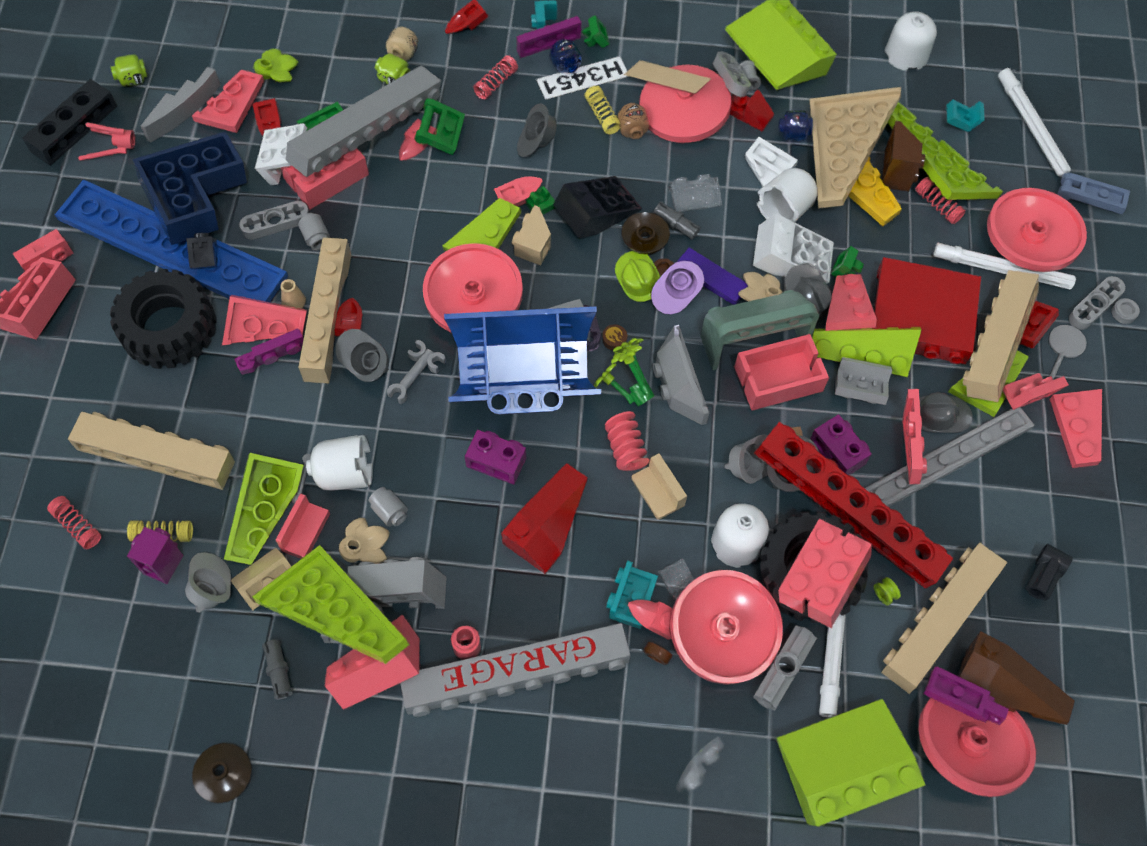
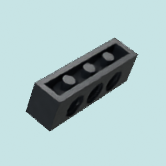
[22,79,117,166]

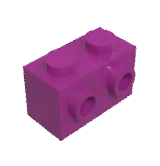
[810,414,872,475]
[465,430,526,485]
[127,527,184,584]

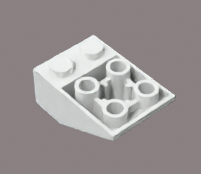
[753,213,834,284]

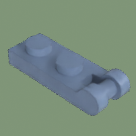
[1057,173,1130,214]

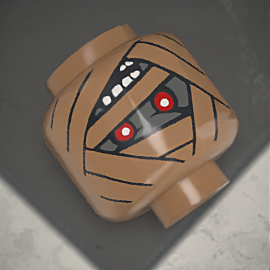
[617,103,649,139]

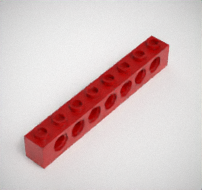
[754,422,953,589]

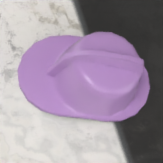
[651,261,704,314]

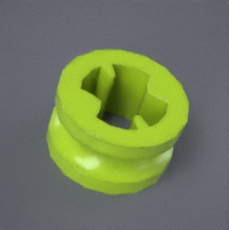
[874,577,901,605]

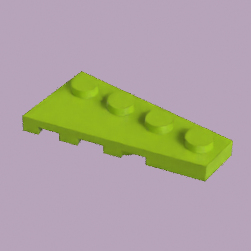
[812,327,922,377]

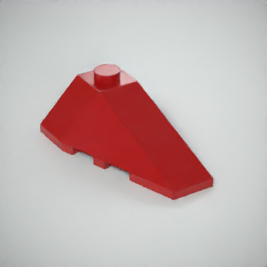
[502,463,588,575]

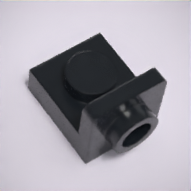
[187,233,217,269]

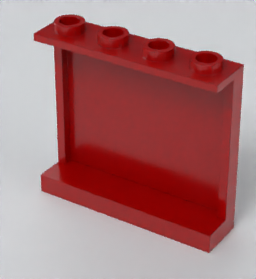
[872,257,981,364]

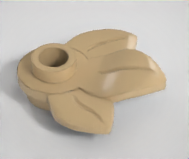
[738,272,783,301]
[339,518,390,564]

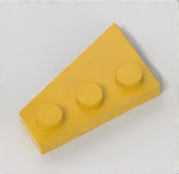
[848,156,902,226]

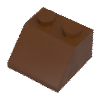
[882,121,925,192]

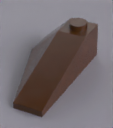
[957,631,1075,725]

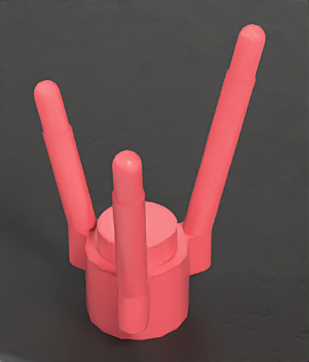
[78,123,135,161]

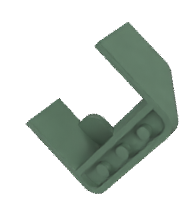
[700,290,819,370]

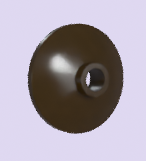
[622,212,670,254]
[192,743,252,803]

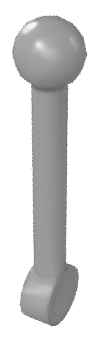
[292,454,311,504]

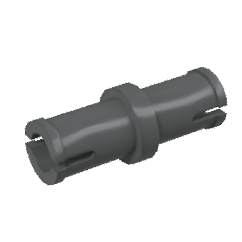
[653,201,701,240]
[262,639,293,700]

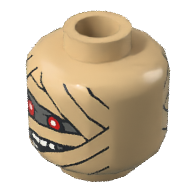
[386,27,418,61]

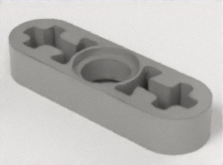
[713,52,751,97]
[239,201,309,240]
[1069,276,1125,330]

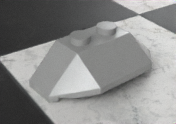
[653,325,709,425]

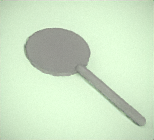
[1049,325,1087,380]

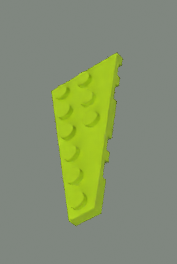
[888,102,1003,200]
[252,545,409,664]

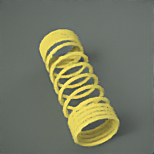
[585,86,620,134]
[127,520,193,542]

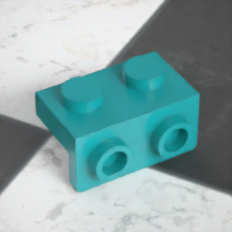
[606,561,658,629]

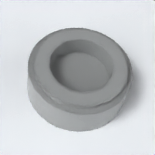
[1112,298,1140,324]

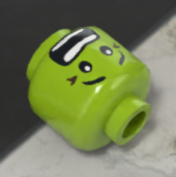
[375,53,410,84]
[111,54,147,87]

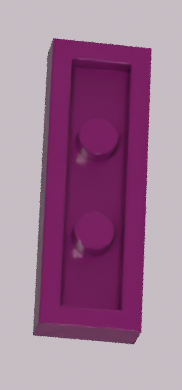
[516,16,581,58]

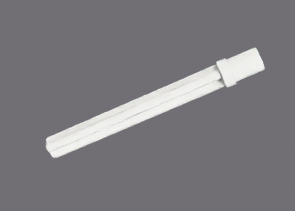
[998,68,1071,177]
[933,243,1076,289]
[819,614,845,718]

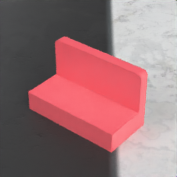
[276,494,330,559]

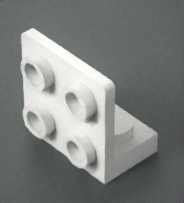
[255,124,307,185]

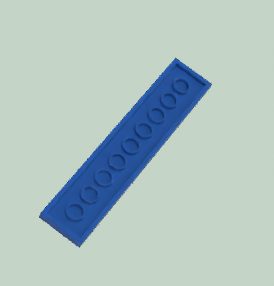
[55,179,288,302]

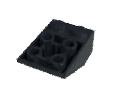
[553,176,642,238]

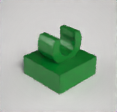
[582,15,610,48]
[525,186,555,215]
[831,246,864,277]

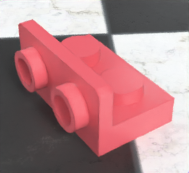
[13,229,74,271]
[1003,373,1069,410]

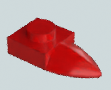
[445,0,489,34]
[252,98,282,136]
[334,298,362,336]

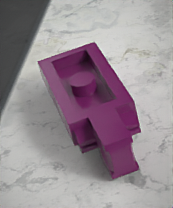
[234,328,304,375]
[923,666,1009,725]

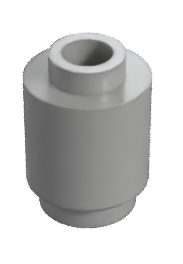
[298,213,330,250]
[368,487,408,527]

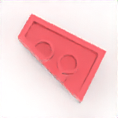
[192,70,264,133]
[902,389,927,484]

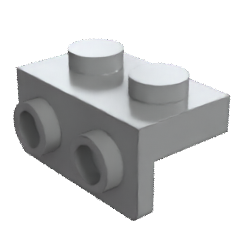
[835,357,892,405]

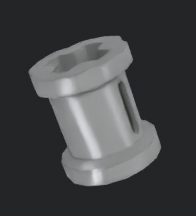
[739,61,761,91]

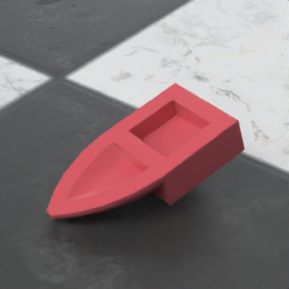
[399,119,436,161]
[494,177,542,206]
[628,600,673,640]

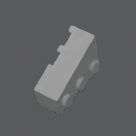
[347,557,447,609]

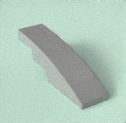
[141,67,221,142]

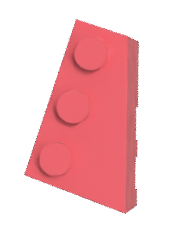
[0,257,76,340]
[325,615,420,709]

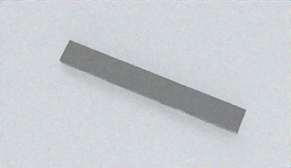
[850,407,1035,516]

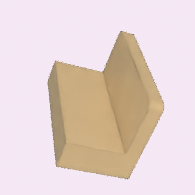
[631,454,687,520]
[231,548,291,610]

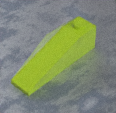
[224,453,304,565]

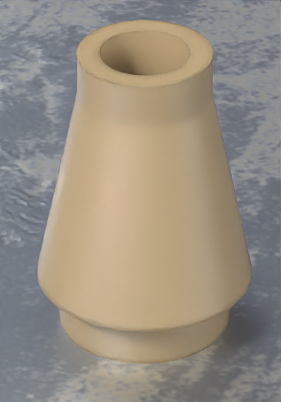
[280,279,306,309]

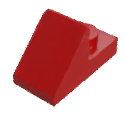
[729,89,774,132]

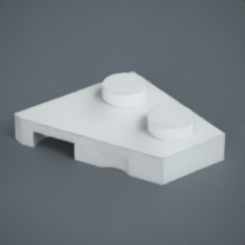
[745,137,798,187]

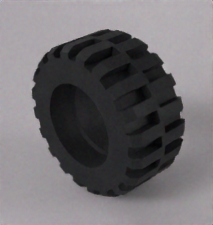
[110,269,216,369]
[760,511,869,623]

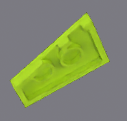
[442,198,521,251]
[948,350,1029,417]

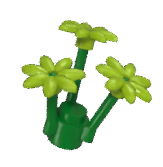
[593,338,655,407]

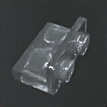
[668,174,722,212]

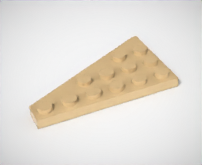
[810,87,901,208]

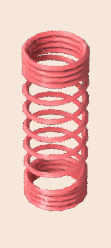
[474,56,518,100]
[915,177,966,224]
[47,496,101,549]

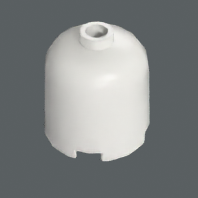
[885,12,937,71]
[757,168,817,222]
[306,435,373,490]
[711,503,769,568]

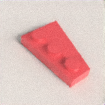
[825,274,877,331]
[222,295,307,345]
[1050,389,1102,468]

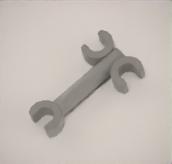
[387,340,446,404]

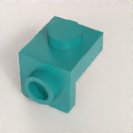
[531,0,557,30]
[947,100,984,132]

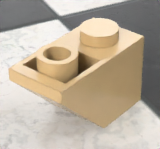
[512,205,551,266]

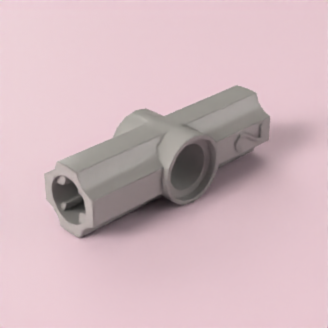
[753,625,817,711]

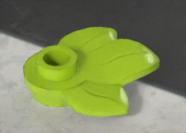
[254,49,298,82]

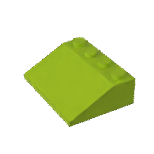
[725,0,837,90]
[776,699,925,827]

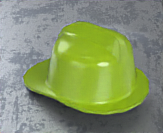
[615,251,660,302]

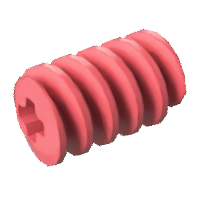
[605,411,650,471]

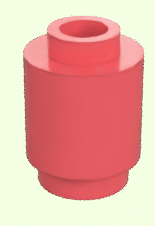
[451,626,481,660]

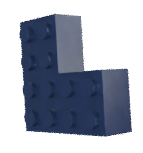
[133,131,247,245]

